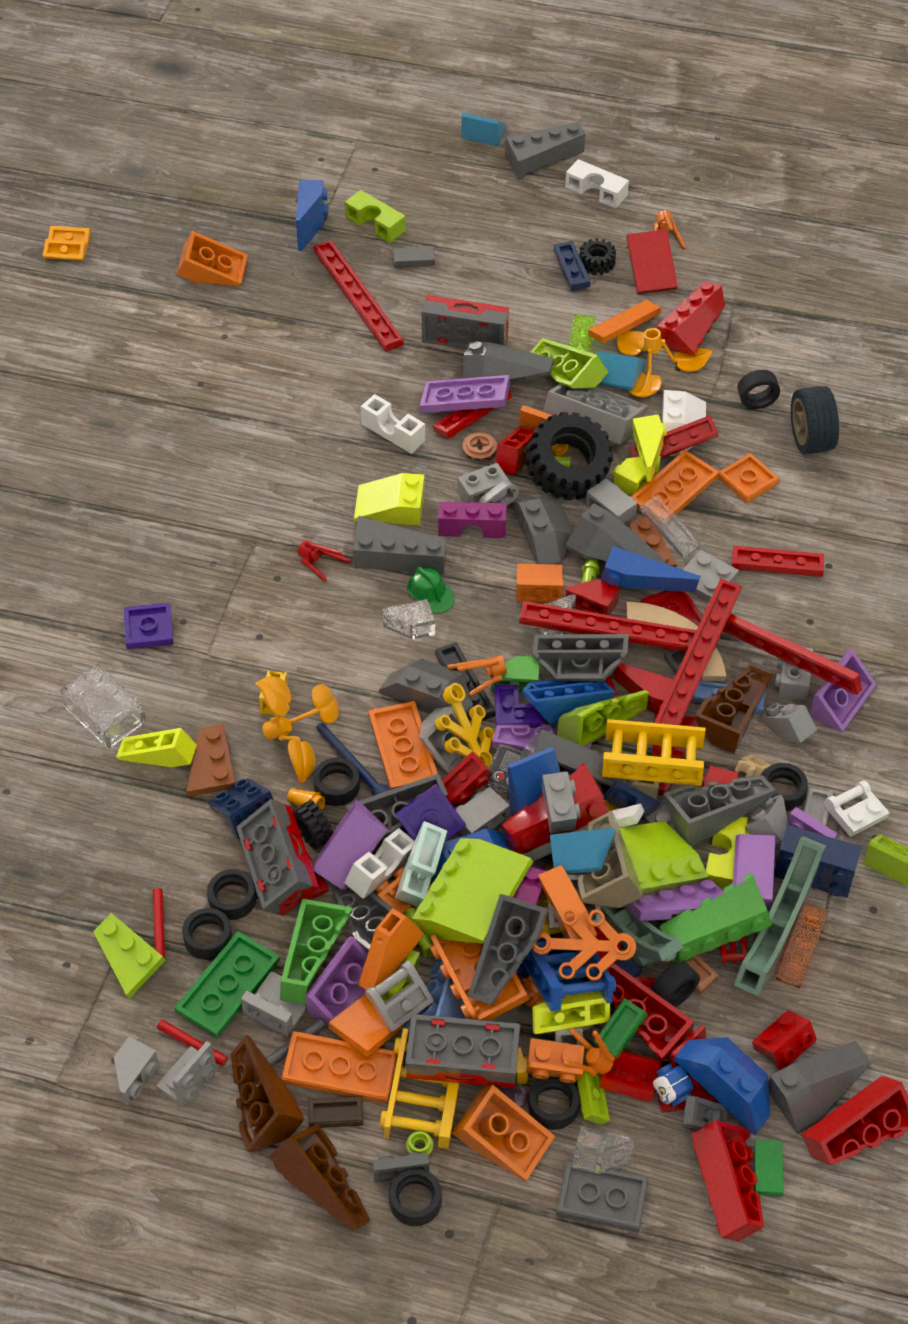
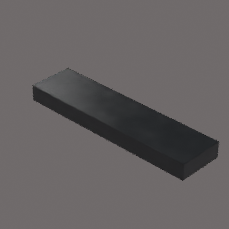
[435,642,495,721]

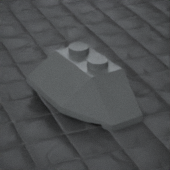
[511,497,573,565]
[533,634,629,681]
[379,658,473,716]

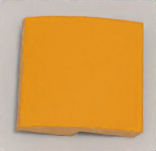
[43,226,91,261]

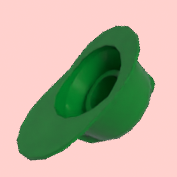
[407,567,455,614]

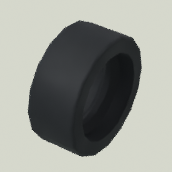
[737,370,780,409]
[313,757,360,806]
[763,763,808,811]
[207,869,256,920]
[182,908,232,960]
[650,961,700,1007]
[528,1076,580,1130]
[389,1168,442,1226]

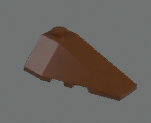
[694,665,773,754]
[231,1035,305,1152]
[269,1124,370,1231]

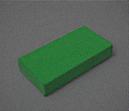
[594,998,648,1059]
[754,1139,784,1197]

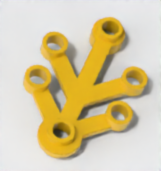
[435,683,494,769]

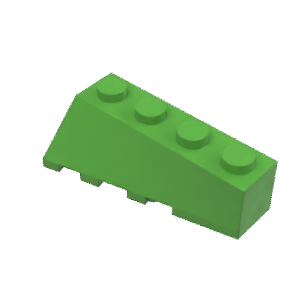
[660,872,772,963]
[280,899,353,1005]

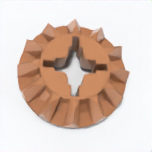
[462,432,497,461]

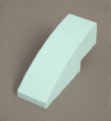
[395,821,447,907]

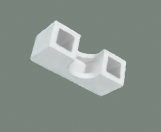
[565,159,629,208]
[361,394,425,454]
[345,828,415,899]

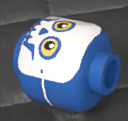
[653,1064,694,1107]

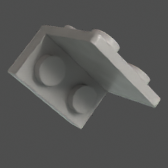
[241,972,307,1037]
[156,1041,216,1107]

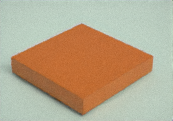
[718,453,780,504]
[329,994,404,1057]

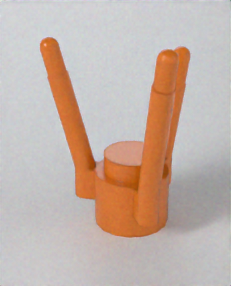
[654,210,686,249]
[447,655,507,696]
[563,1028,615,1077]

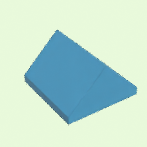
[461,112,507,146]
[597,351,647,390]
[550,828,615,874]

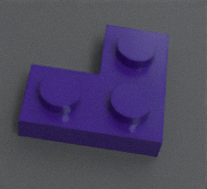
[494,685,544,728]

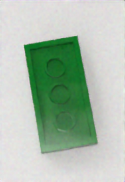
[174,931,280,1039]

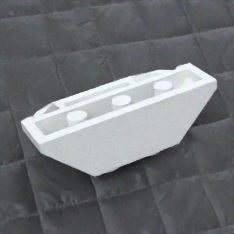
[662,390,706,456]

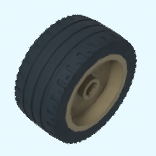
[790,386,839,454]

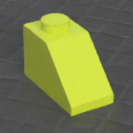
[612,456,661,496]

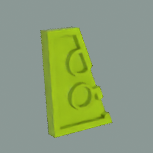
[93,913,166,999]

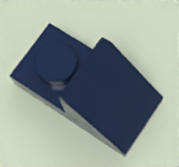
[604,779,660,821]

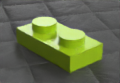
[577,1071,610,1125]

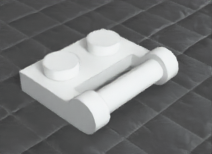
[824,780,890,837]

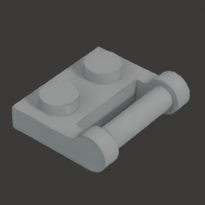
[365,960,434,1032]

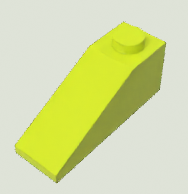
[633,414,667,482]
[116,728,197,768]
[533,991,610,1034]

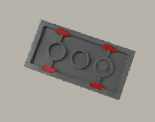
[421,295,509,349]
[236,799,319,916]
[406,1014,520,1088]

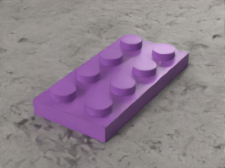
[420,375,511,413]

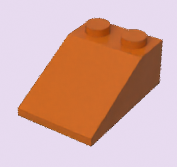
[176,231,248,286]
[452,1085,555,1181]

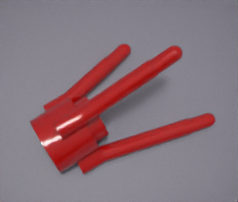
[298,540,351,581]

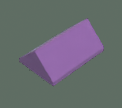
[810,649,876,732]
[313,800,387,890]
[733,834,776,913]
[305,936,368,1026]

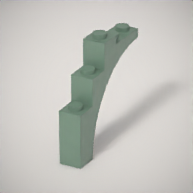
[734,836,826,996]
[567,873,683,967]

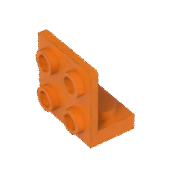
[516,564,563,603]

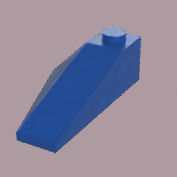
[601,546,701,592]

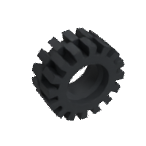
[579,238,616,275]
[293,800,333,849]

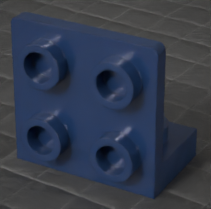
[208,778,274,841]

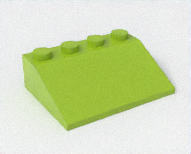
[619,821,708,894]
[412,838,533,944]

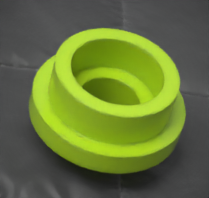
[406,1131,434,1156]

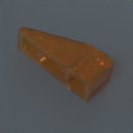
[776,902,829,989]

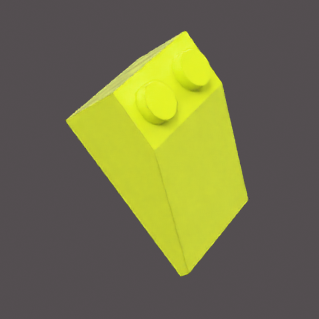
[354,473,425,526]

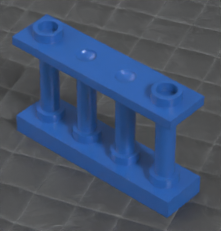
[523,938,616,1011]

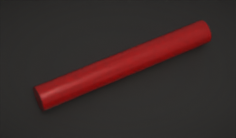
[153,888,165,959]
[157,1019,228,1066]

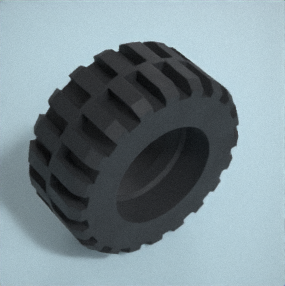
[525,412,614,500]

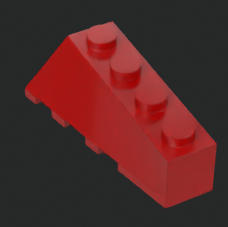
[657,281,725,356]
[502,762,608,855]
[607,963,694,1061]
[801,1075,908,1165]
[691,1120,764,1241]

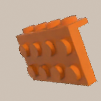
[429,934,530,1021]

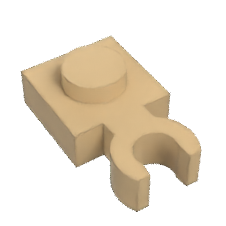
[735,754,771,777]

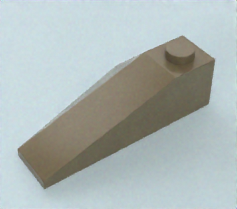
[578,811,643,908]

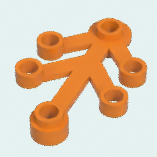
[532,909,636,981]

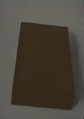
[308,1096,364,1128]

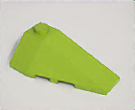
[530,338,608,388]
[557,690,649,747]

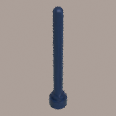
[316,723,391,796]

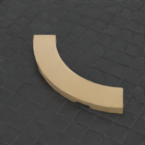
[626,602,726,681]

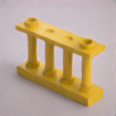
[602,719,705,786]
[380,1028,460,1149]

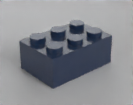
[774,825,862,898]

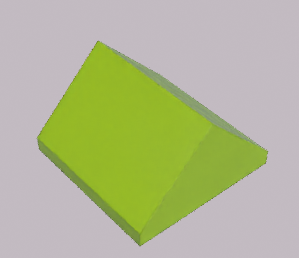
[863,834,908,886]

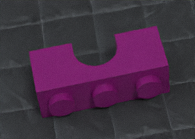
[438,501,507,538]

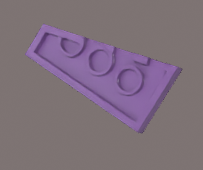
[492,724,592,753]
[625,880,725,921]

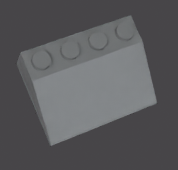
[543,384,648,445]

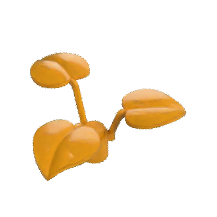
[617,328,712,397]
[255,676,339,784]

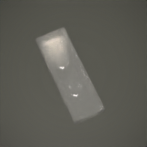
[639,495,701,559]

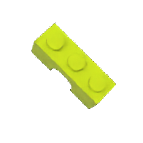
[705,817,750,892]

